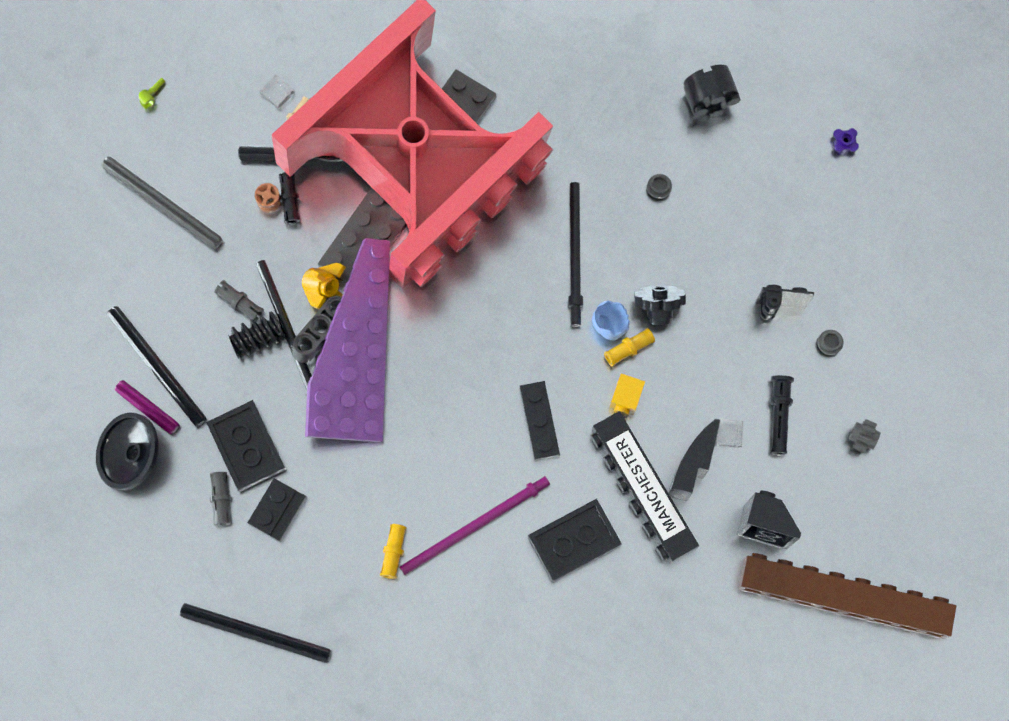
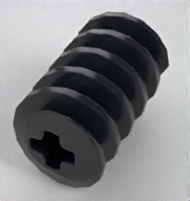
[228,311,286,359]

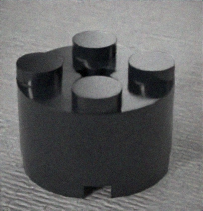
[683,64,741,118]

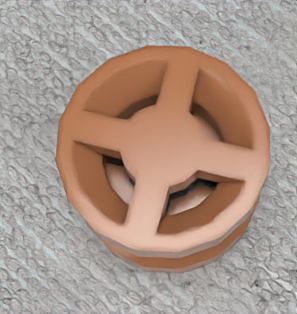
[254,183,282,213]

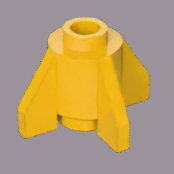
[302,263,346,309]

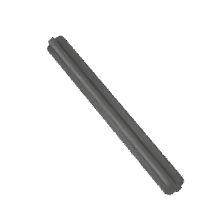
[101,156,223,249]

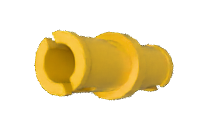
[604,328,655,366]
[380,524,407,579]

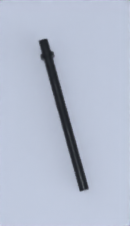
[256,260,312,397]

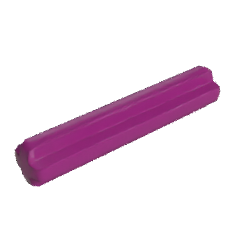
[115,380,179,435]

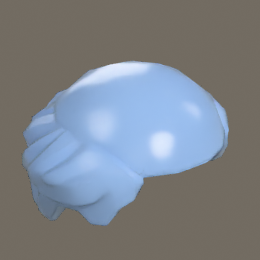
[592,300,630,340]

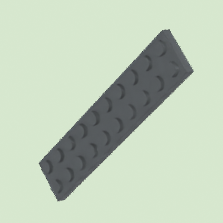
[318,69,497,283]

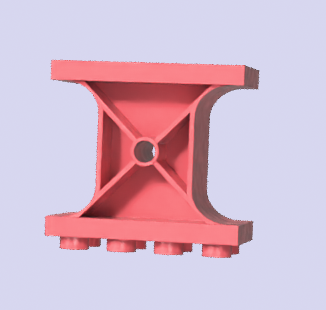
[272,0,553,289]

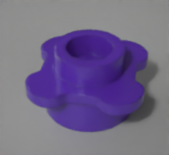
[833,128,859,153]

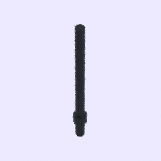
[568,182,583,327]

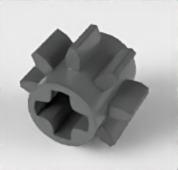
[849,419,881,453]

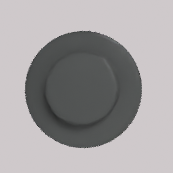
[647,174,672,199]
[818,330,844,355]

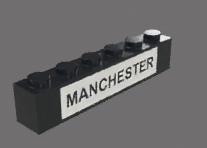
[590,411,699,564]

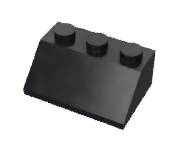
[737,490,801,549]

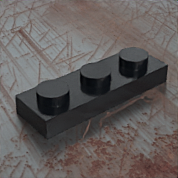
[520,381,560,461]

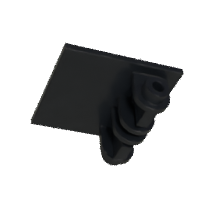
[755,285,814,320]

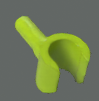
[139,78,166,109]

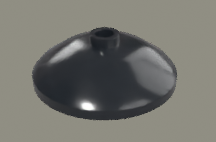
[96,413,158,490]

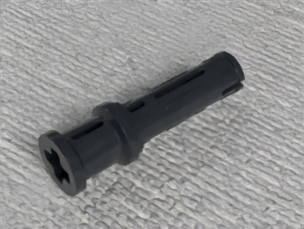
[770,375,794,455]

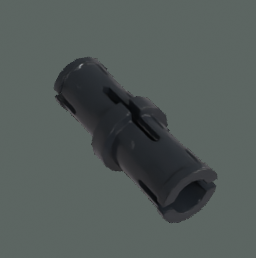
[279,172,300,224]

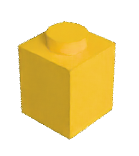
[610,373,645,416]

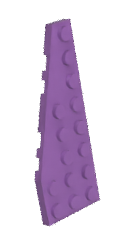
[305,238,390,442]

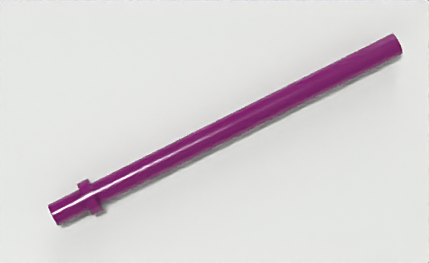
[399,476,550,575]

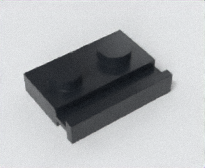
[247,478,307,542]

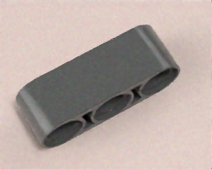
[292,296,342,363]

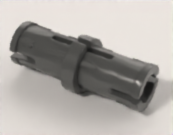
[214,280,264,322]
[210,472,231,526]

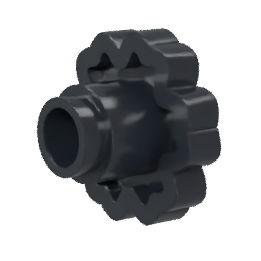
[634,285,686,325]

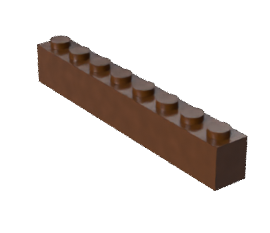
[738,553,957,639]

